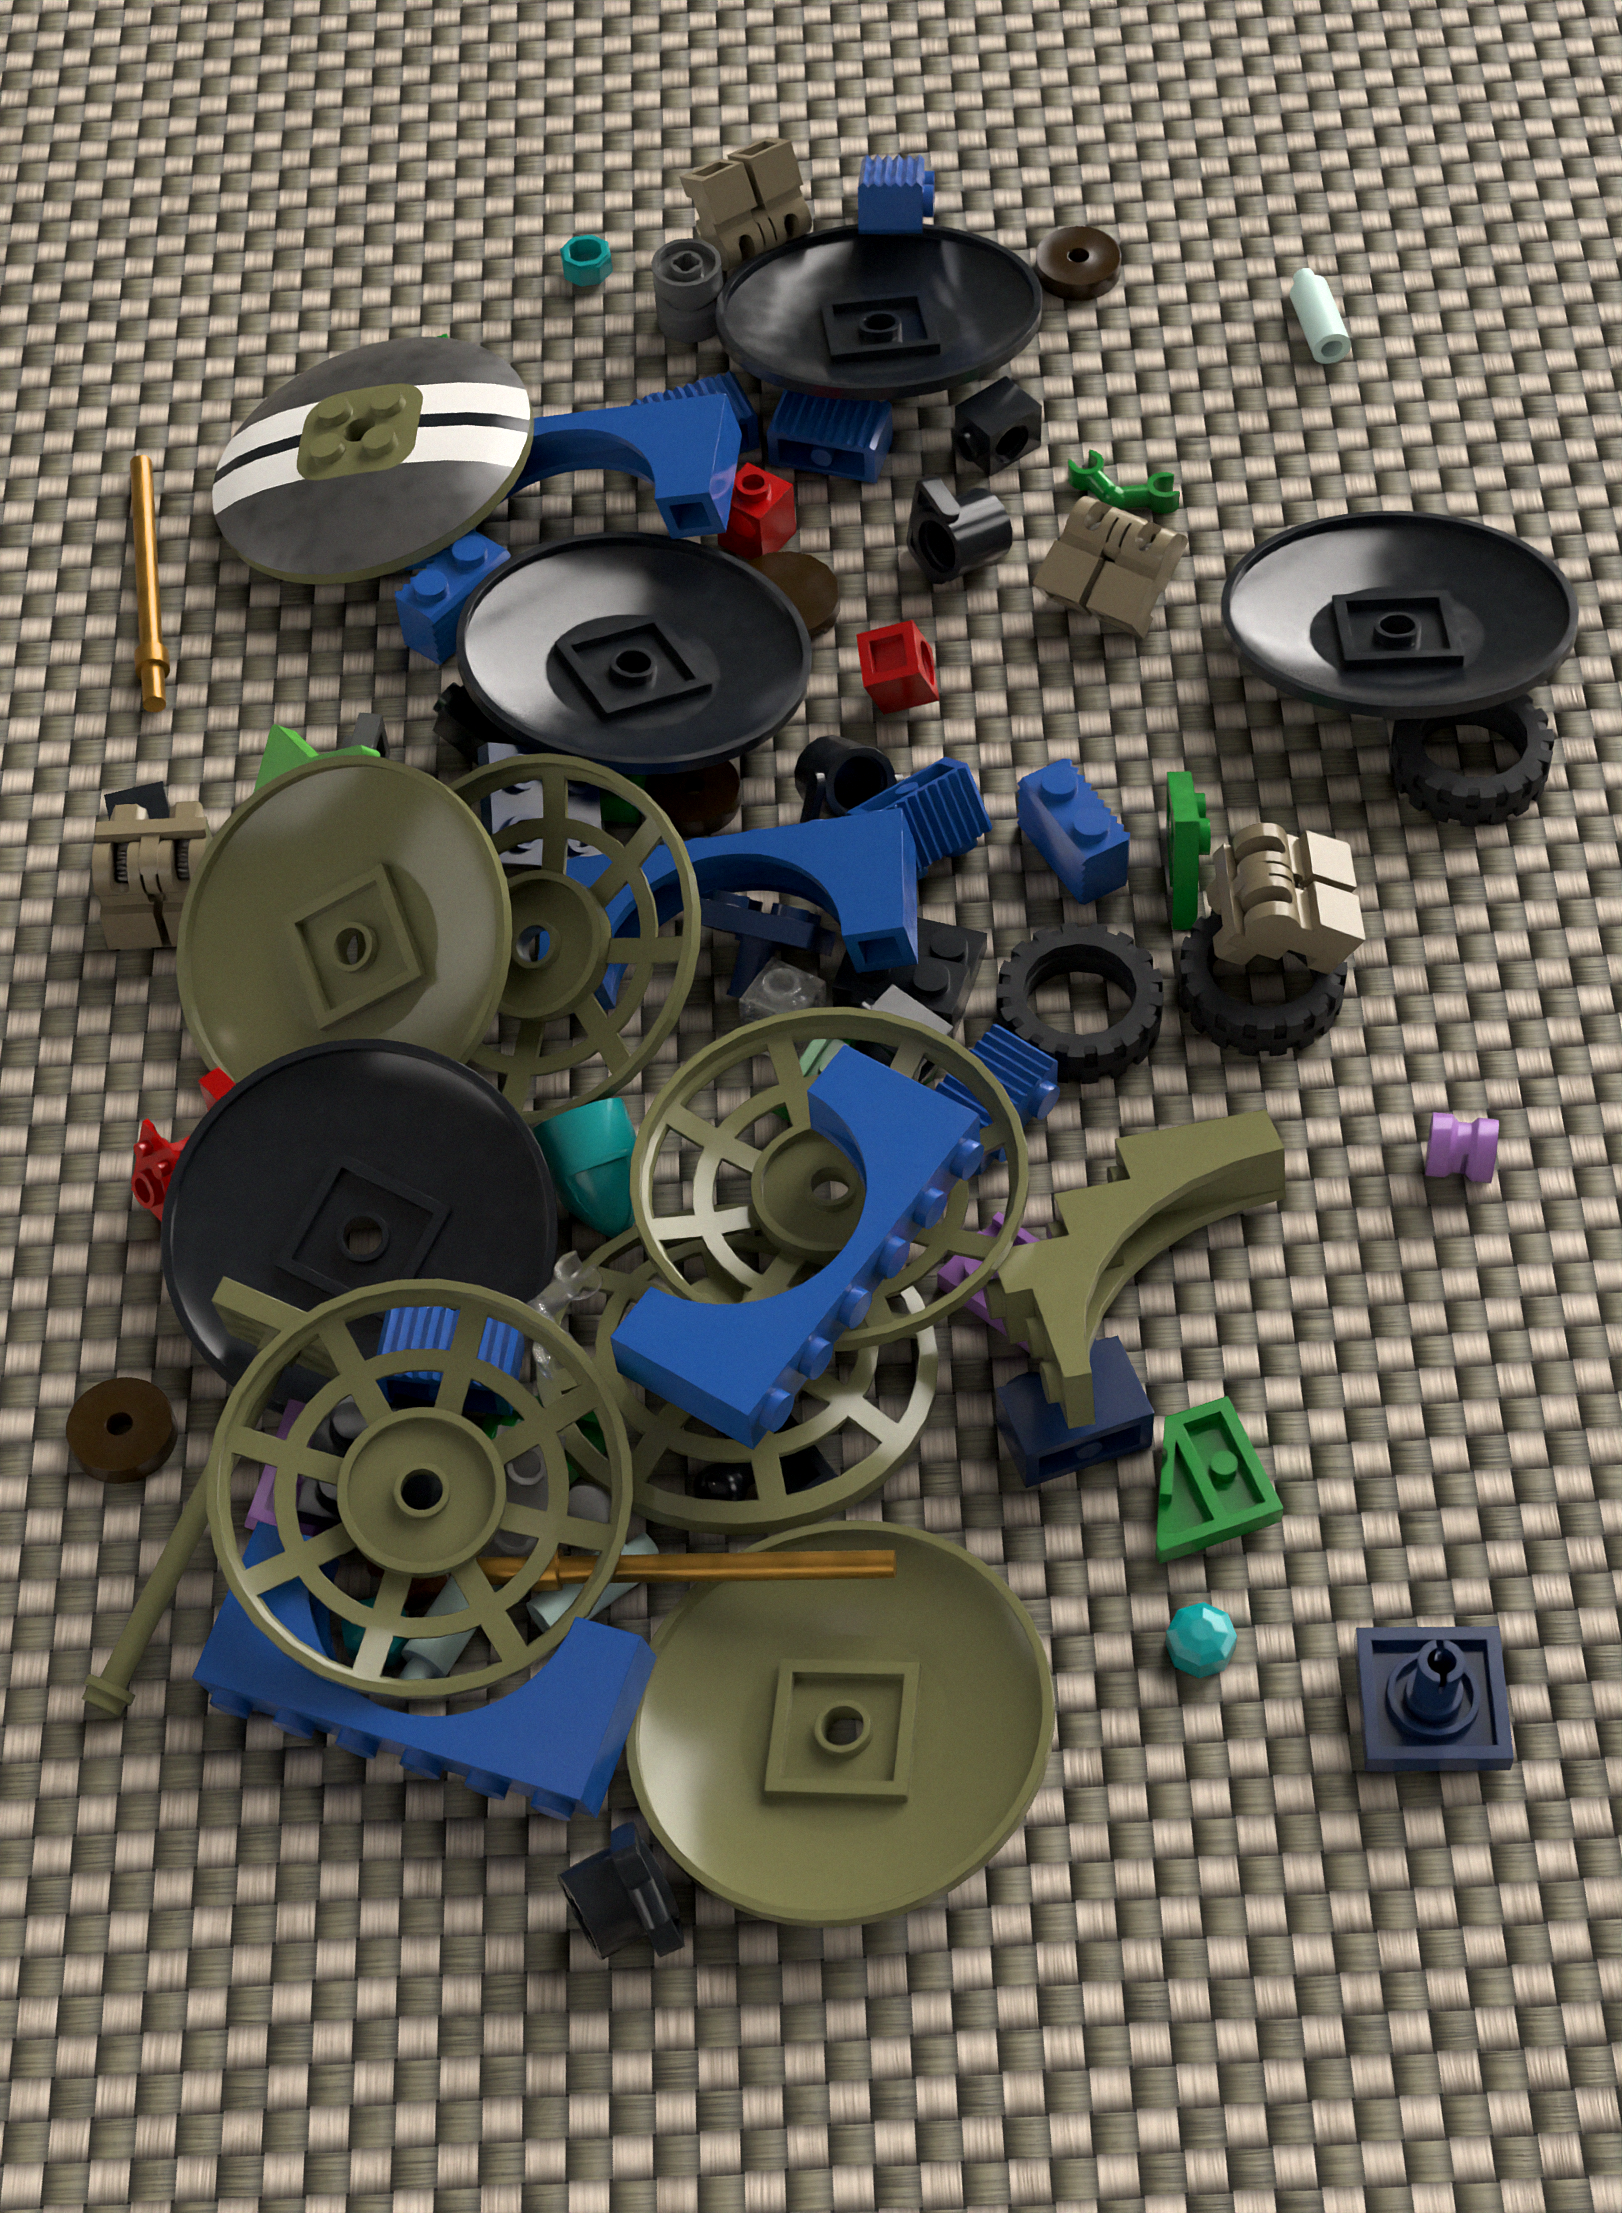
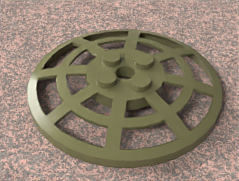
[357,753,701,1128]
[630,1007,1029,1351]
[535,1203,939,1536]
[206,1279,633,1700]

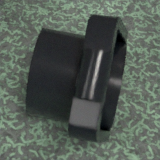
[906,476,1013,585]
[794,735,904,823]
[557,1822,685,1960]

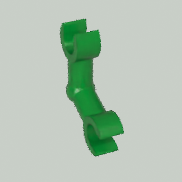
[1067,449,1180,514]

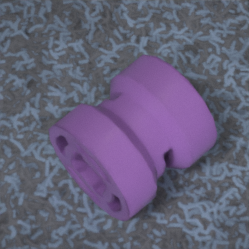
[1425,1112,1499,1183]

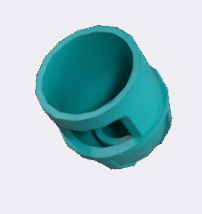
[531,1097,637,1238]

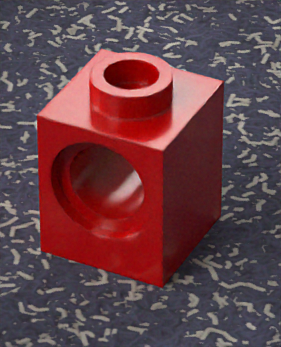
[717,462,796,560]
[856,620,939,715]

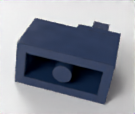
[996,1335,1154,1488]

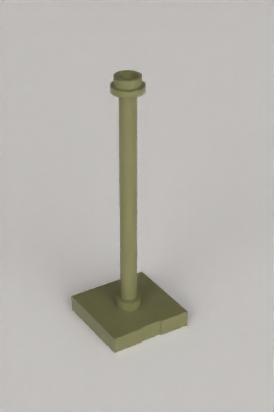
[81,1276,340,1717]

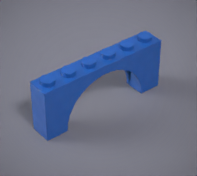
[405,393,742,571]
[538,808,918,1015]
[610,1044,984,1450]
[192,1521,657,1821]

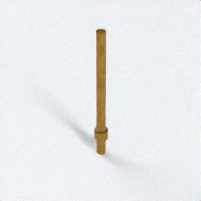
[130,455,170,713]
[476,1549,897,1592]

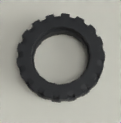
[1389,693,1554,827]
[1178,909,1348,1056]
[996,923,1164,1084]

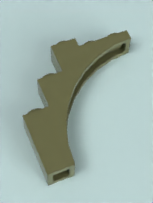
[983,1109,1286,1429]

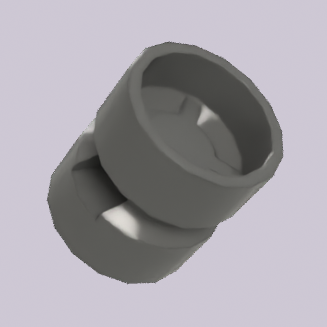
[651,238,723,343]

